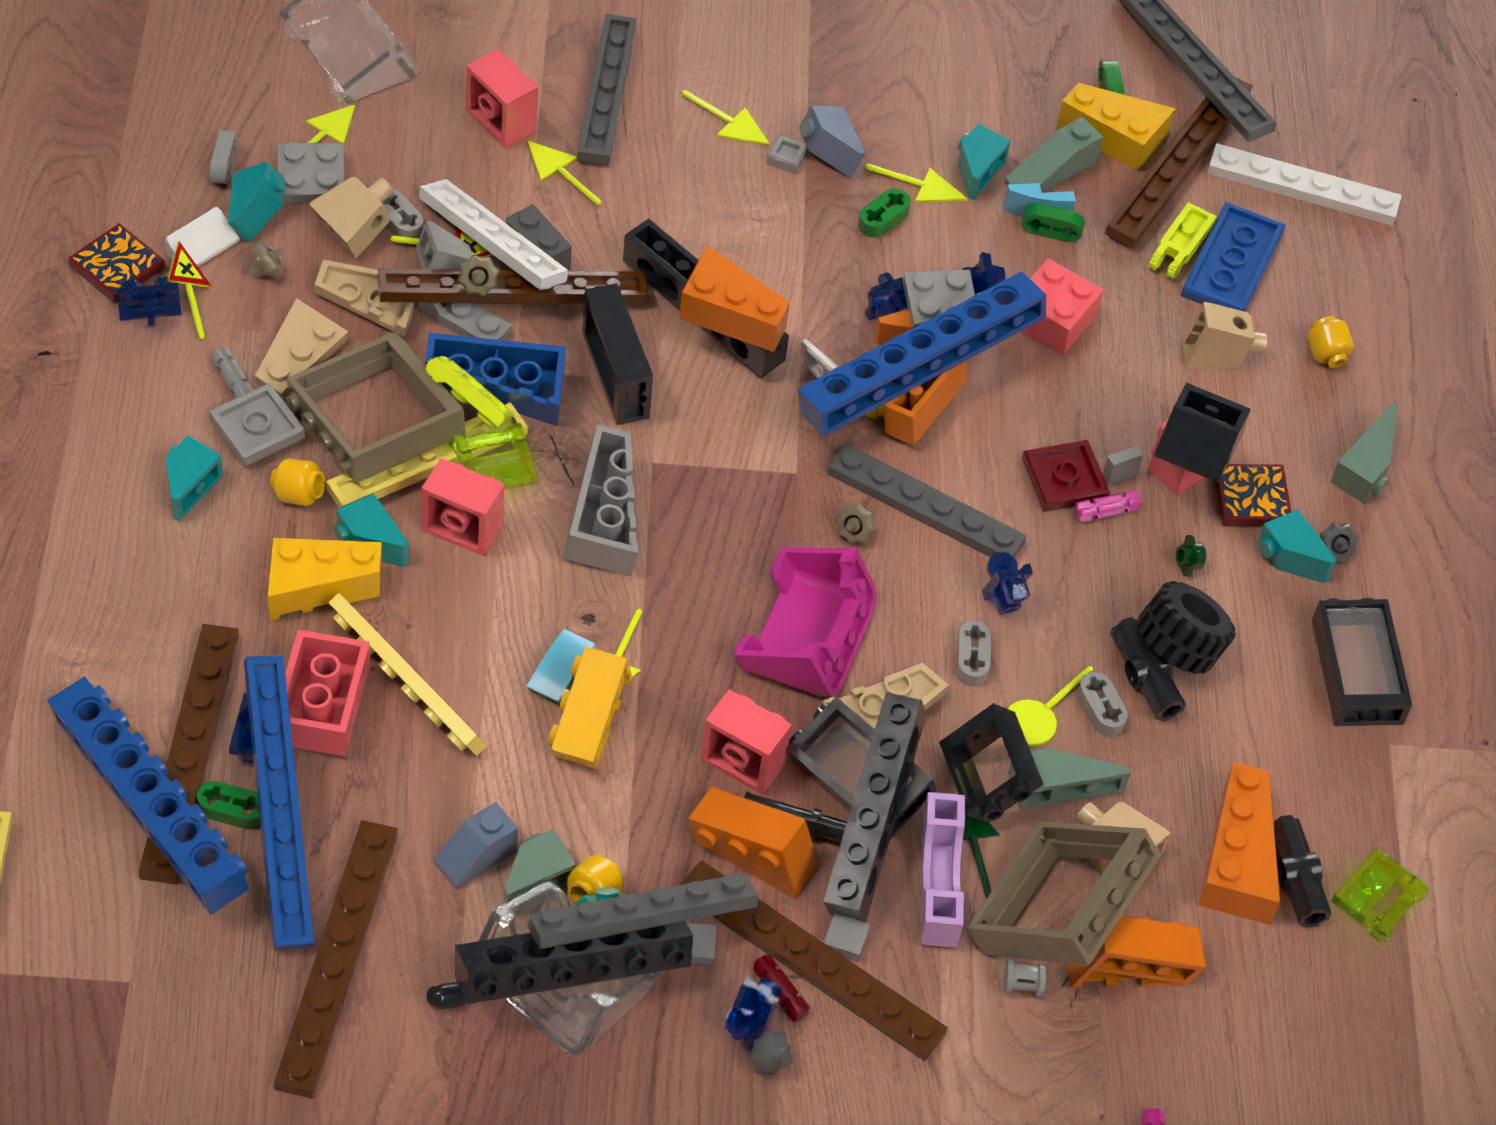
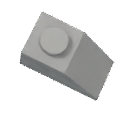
[415,221,473,270]

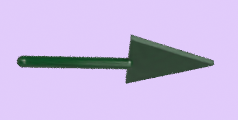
[963,812,1000,898]

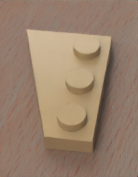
[315,259,416,337]
[255,298,349,400]
[822,663,949,750]

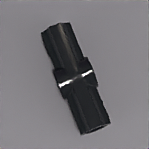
[1110,617,1186,721]
[1273,815,1332,927]

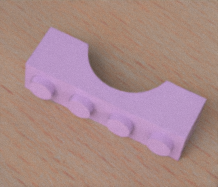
[920,792,965,948]

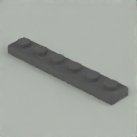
[577,14,637,165]
[827,443,1026,567]
[527,873,758,949]

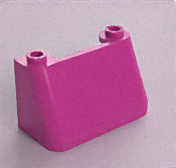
[734,547,877,697]

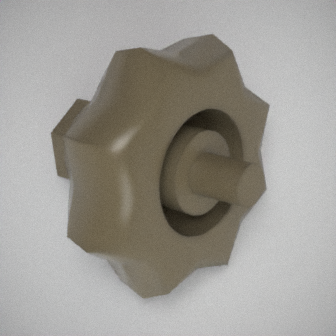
[249,241,287,279]
[457,255,500,297]
[836,503,877,545]

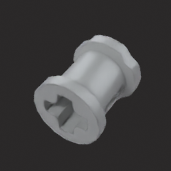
[1003,959,1046,997]

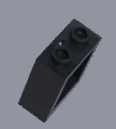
[939,703,1044,822]

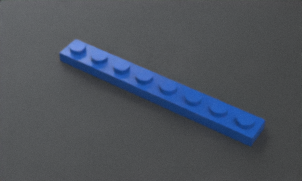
[244,655,314,950]

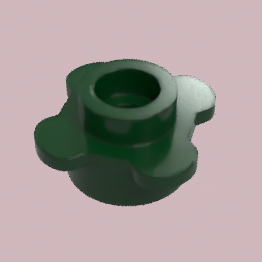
[1175,535,1206,576]

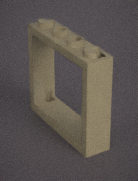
[285,331,466,483]
[967,821,1161,966]

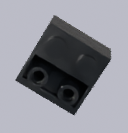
[1154,382,1251,483]

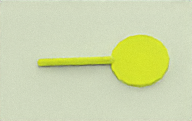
[1008,666,1093,747]

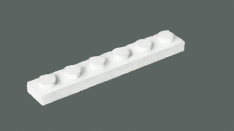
[1207,143,1402,226]
[419,179,568,290]

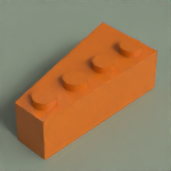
[1198,761,1280,925]

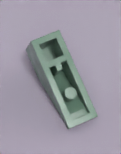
[1004,117,1103,193]
[1331,402,1398,504]
[1008,748,1130,810]

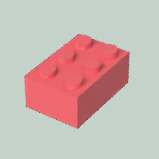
[285,629,370,757]

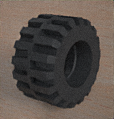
[1137,581,1236,674]

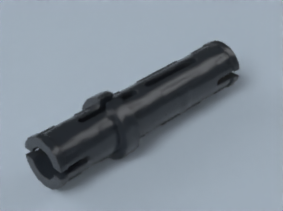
[744,792,847,842]

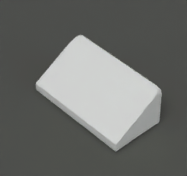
[165,207,240,267]
[801,339,838,378]

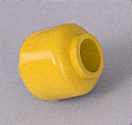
[1306,316,1355,368]
[270,458,325,506]
[567,854,623,904]

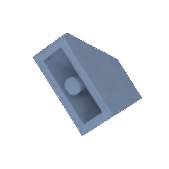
[799,105,866,176]
[434,802,518,889]

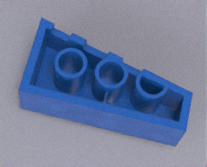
[425,333,566,426]

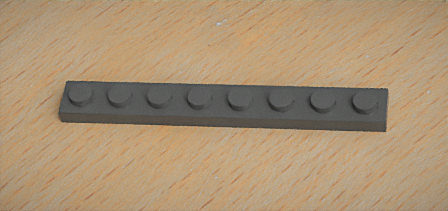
[1119,0,1276,142]

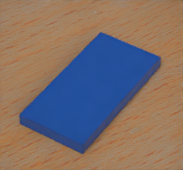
[1180,202,1286,312]

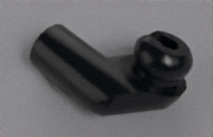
[426,981,466,1009]

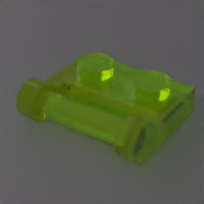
[452,423,537,490]
[1331,847,1428,942]

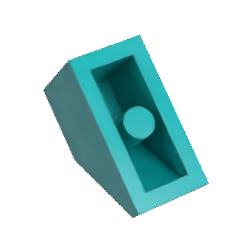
[957,123,1011,200]
[228,161,286,243]
[166,435,223,522]
[334,494,409,567]
[1257,509,1337,583]

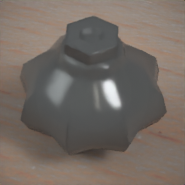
[1320,522,1358,563]
[749,1029,792,1075]

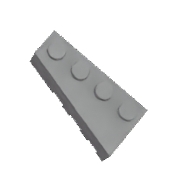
[562,424,638,576]

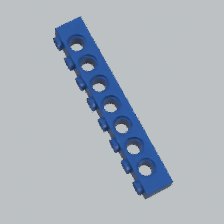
[798,271,1046,437]
[47,676,249,915]

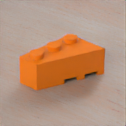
[679,245,790,352]
[883,329,967,446]
[688,787,819,899]
[1066,916,1206,988]

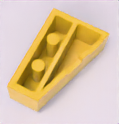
[1056,83,1176,171]
[268,538,382,621]
[548,646,632,770]

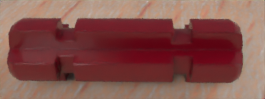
[753,954,810,1022]

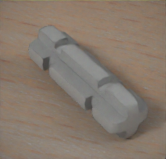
[212,346,253,399]

